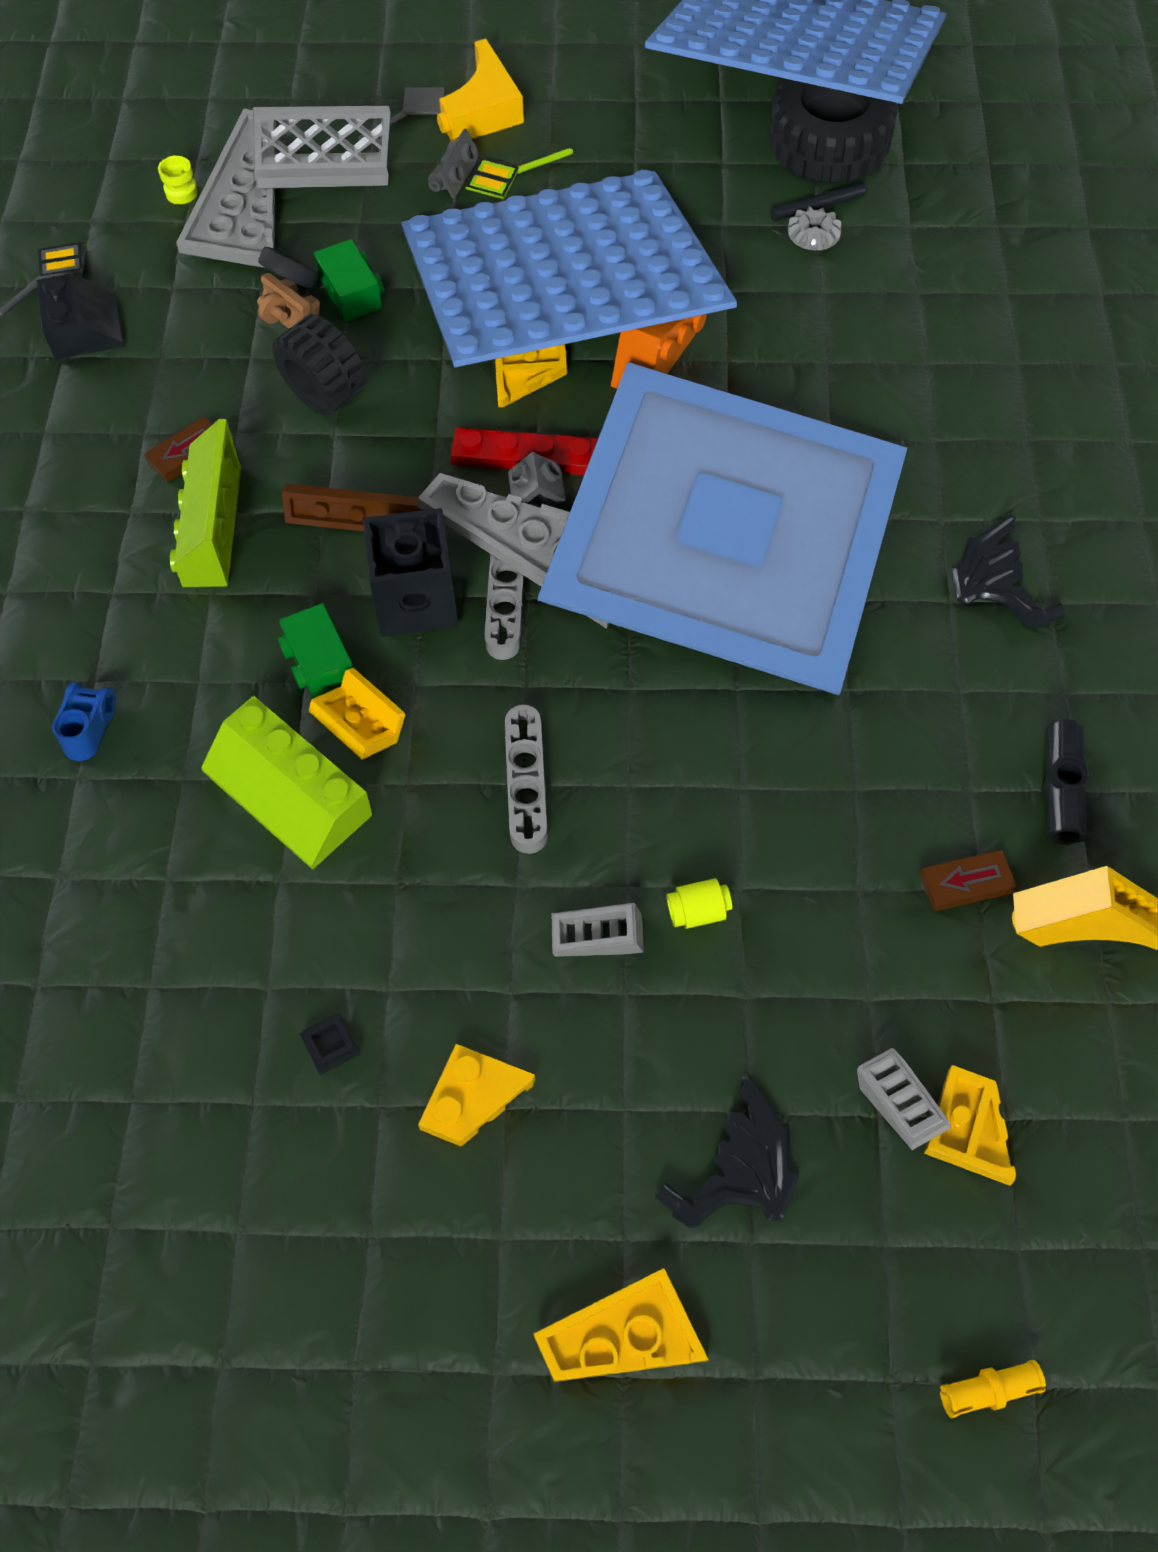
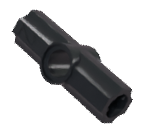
[1042,719,1090,845]

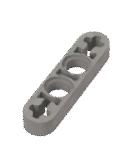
[484,554,525,660]
[505,705,548,854]

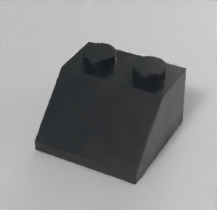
[36,274,124,360]

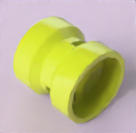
[158,156,198,205]

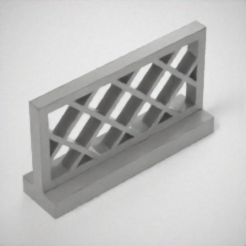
[252,106,390,188]

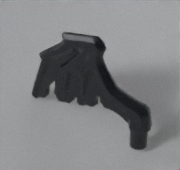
[951,514,1065,629]
[655,1073,799,1228]

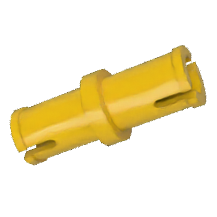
[940,1360,1046,1419]

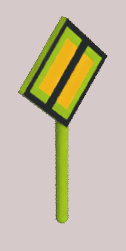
[465,148,573,199]

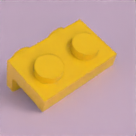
[308,668,405,760]

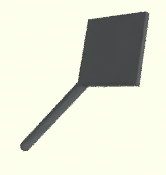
[359,87,445,141]

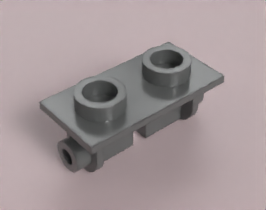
[428,129,480,199]

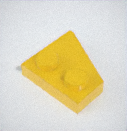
[495,344,567,407]
[418,1044,536,1147]
[924,1065,1016,1186]

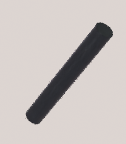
[770,183,866,222]

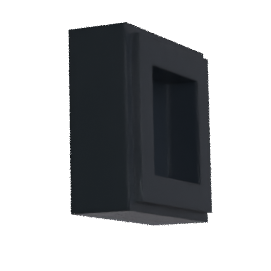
[299,1013,360,1075]

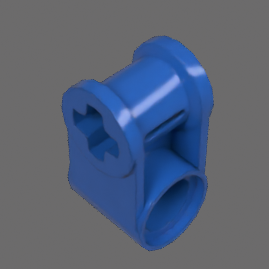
[52,682,116,761]

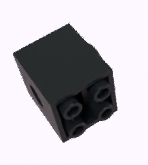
[363,508,458,637]

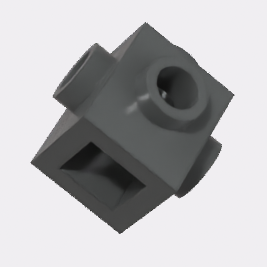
[508,452,566,508]

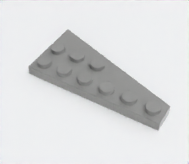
[176,109,276,268]
[417,473,610,628]

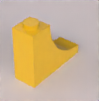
[437,39,524,140]
[1012,866,1158,950]

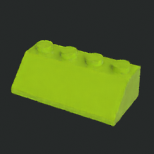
[170,419,241,587]
[201,696,373,870]

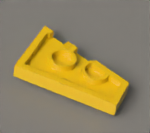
[533,1268,708,1382]

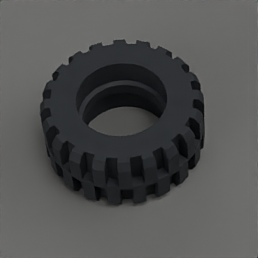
[768,78,897,184]

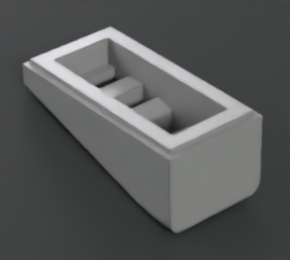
[551,903,644,957]
[857,1048,951,1150]

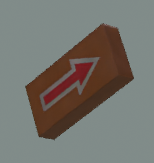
[144,417,212,483]
[919,850,1017,912]

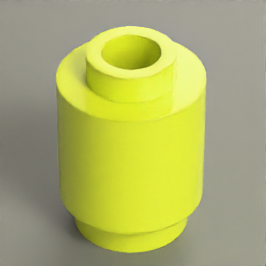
[666,878,732,929]

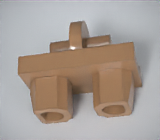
[257,273,320,328]

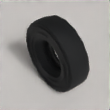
[258,246,321,289]

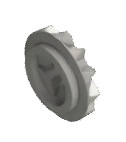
[788,206,842,250]

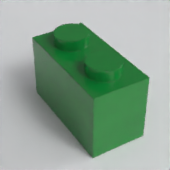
[314,239,384,322]
[277,603,353,699]

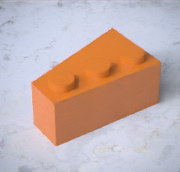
[611,314,707,389]

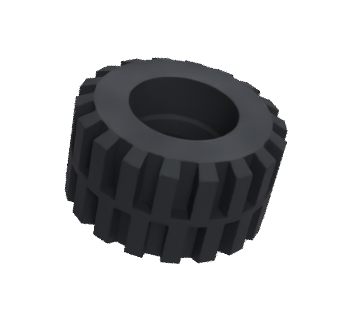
[272,314,367,416]

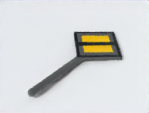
[0,242,84,316]

